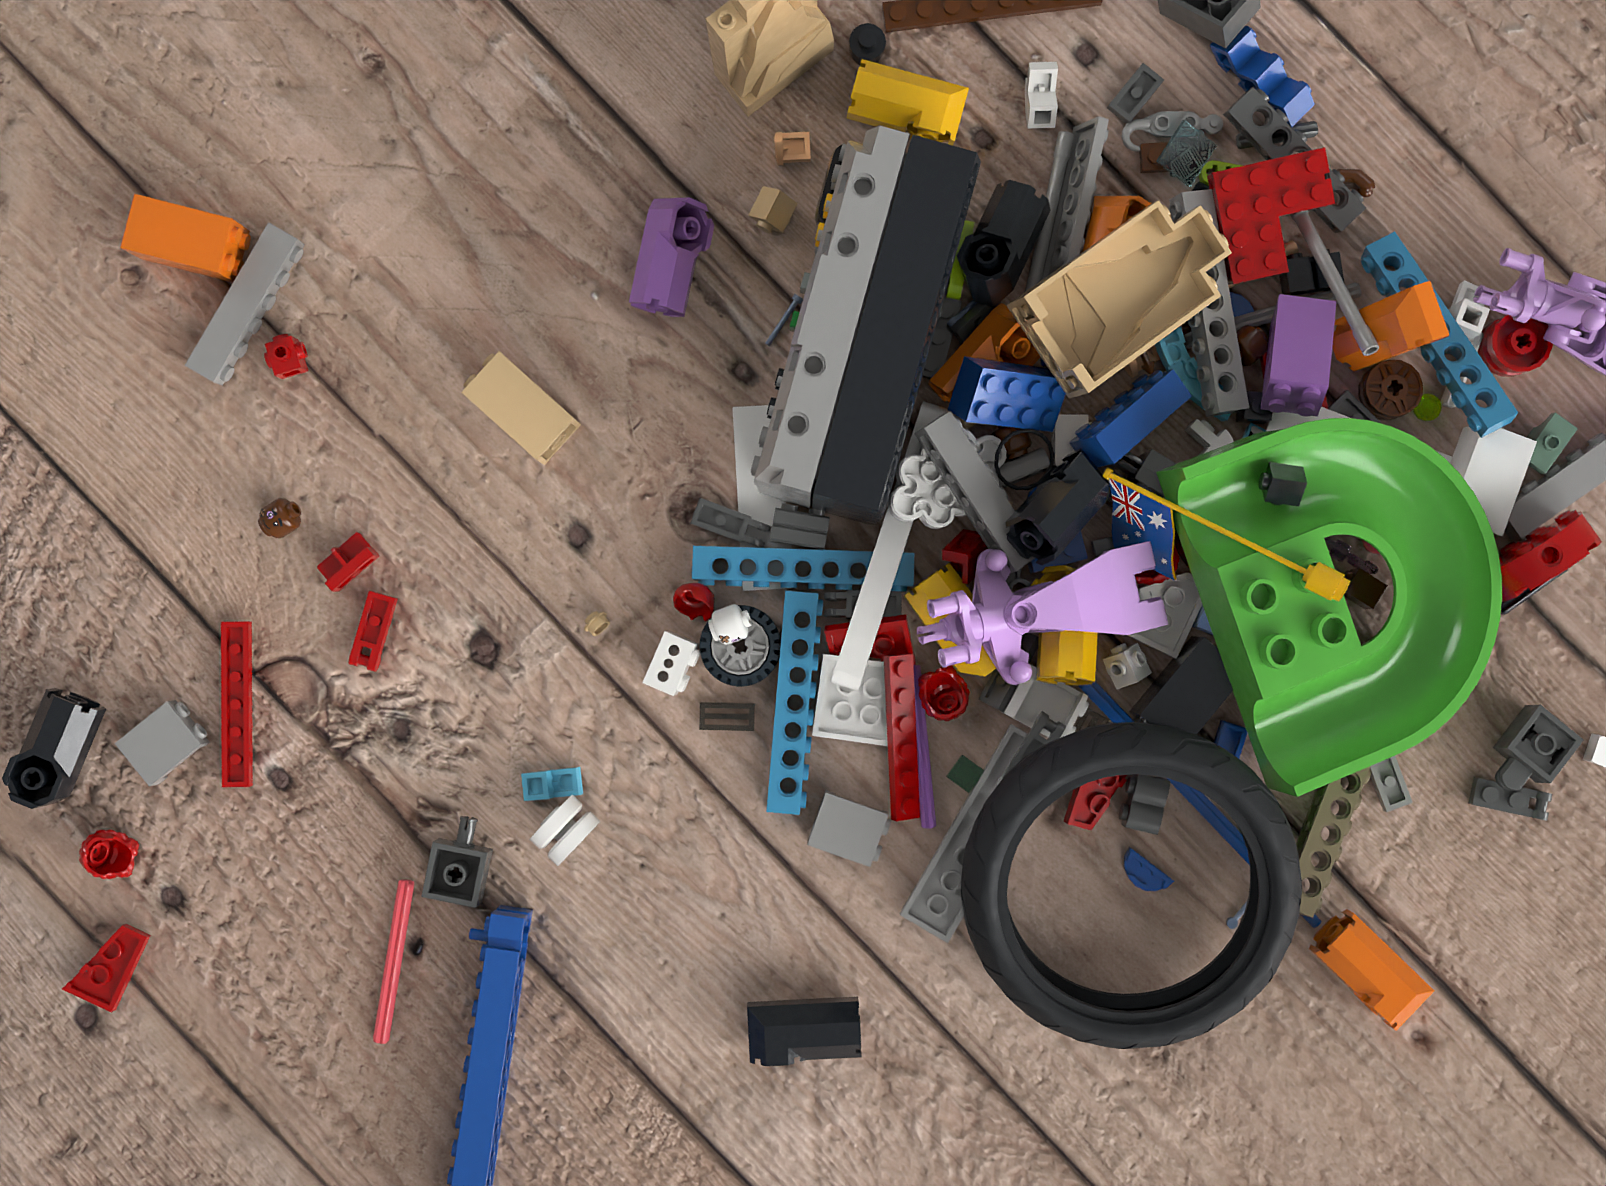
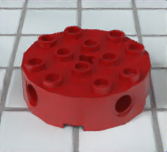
[1499,510,1602,602]

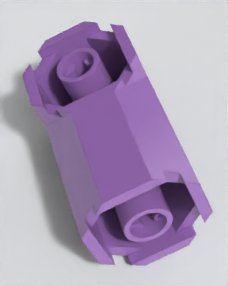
[629,197,714,317]

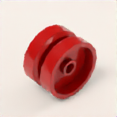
[1478,315,1553,377]

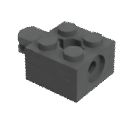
[1111,449,1176,499]
[1493,704,1584,790]

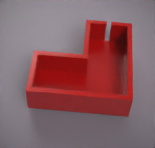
[1207,147,1335,285]

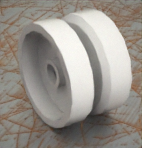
[529,795,600,866]

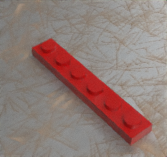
[221,621,253,787]
[884,653,920,822]

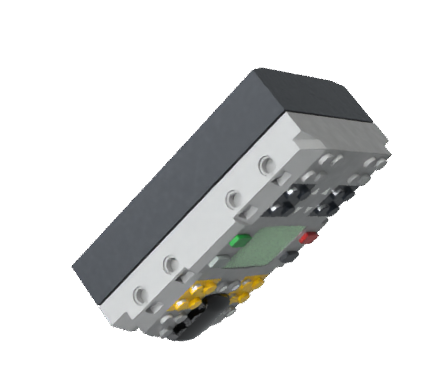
[750,125,981,525]

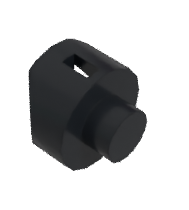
[849,23,886,65]

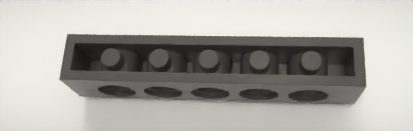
[1223,87,1366,233]

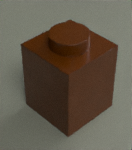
[1344,568,1388,609]

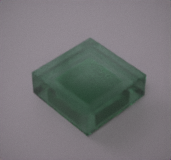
[946,754,984,793]

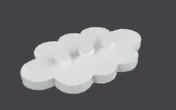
[888,428,1006,529]

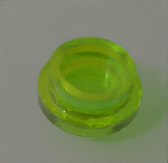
[1413,394,1442,421]

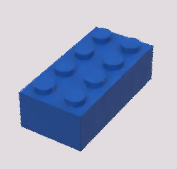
[947,356,1066,432]
[1069,369,1192,467]

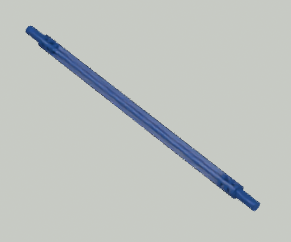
[1078,681,1322,928]

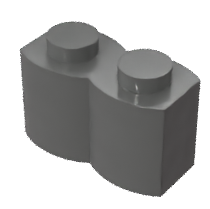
[1119,774,1171,835]

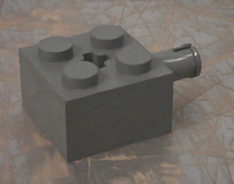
[421,816,493,908]

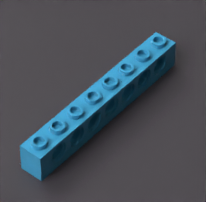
[1361,231,1518,438]
[692,546,915,592]
[766,591,823,815]

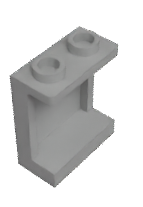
[115,700,210,787]
[807,790,891,867]

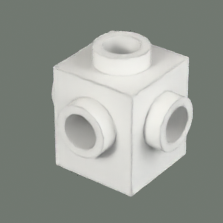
[1103,643,1152,689]

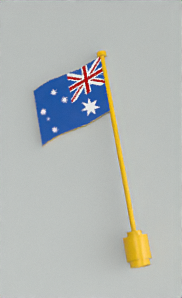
[1103,468,1350,602]

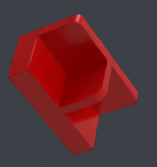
[942,529,988,584]
[317,532,380,592]

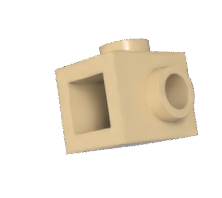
[748,186,798,233]

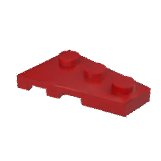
[824,614,916,665]
[1063,775,1127,831]
[62,924,151,1013]

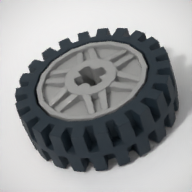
[699,605,781,687]

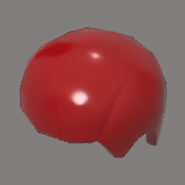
[673,582,715,622]

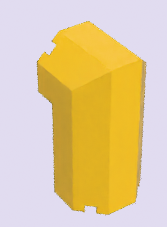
[847,59,969,145]
[903,563,996,677]
[1031,565,1098,686]

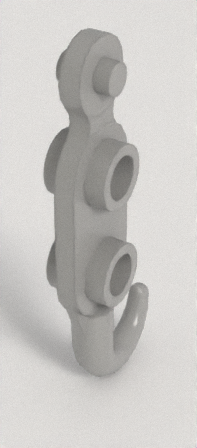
[1122,111,1223,152]

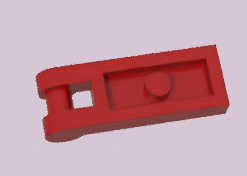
[348,591,398,672]

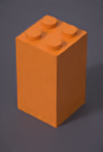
[120,194,251,283]

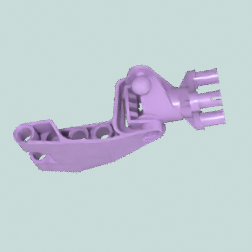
[1473,248,1606,376]
[917,541,1168,685]

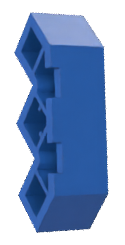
[1210,26,1315,127]

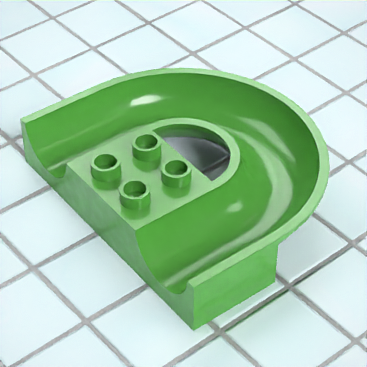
[1156,418,1502,797]

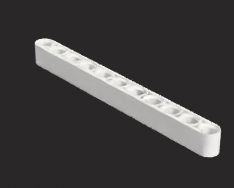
[831,401,949,691]

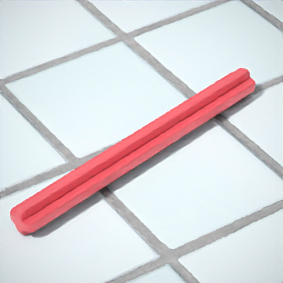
[373,879,414,1044]

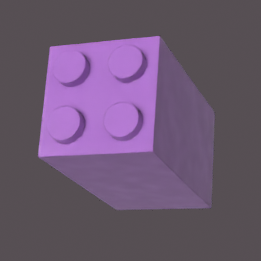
[1261,294,1336,417]

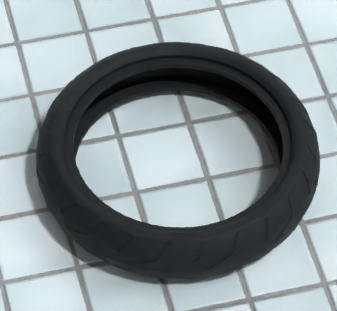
[961,722,1302,1049]

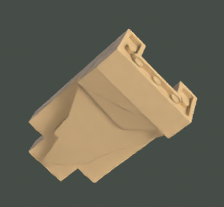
[706,0,834,117]
[1006,200,1232,399]

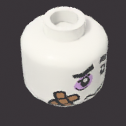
[708,604,752,645]

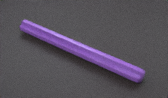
[914,665,936,829]

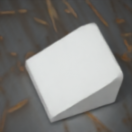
[1583,734,1606,768]

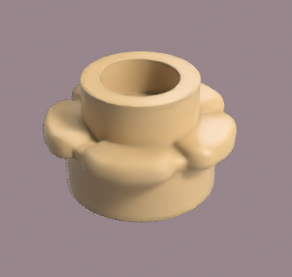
[584,611,610,636]

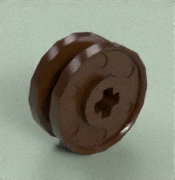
[1358,359,1423,420]

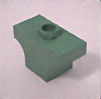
[1526,412,1578,474]

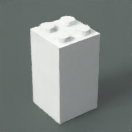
[1450,426,1537,537]

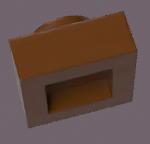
[1139,142,1170,173]

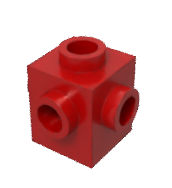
[264,334,308,379]

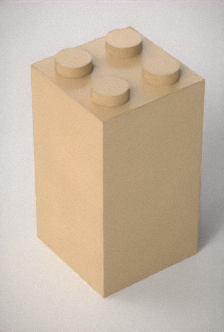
[461,351,581,465]

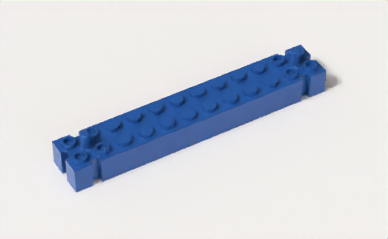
[447,905,533,1186]

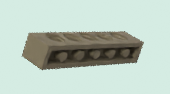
[1296,766,1371,918]

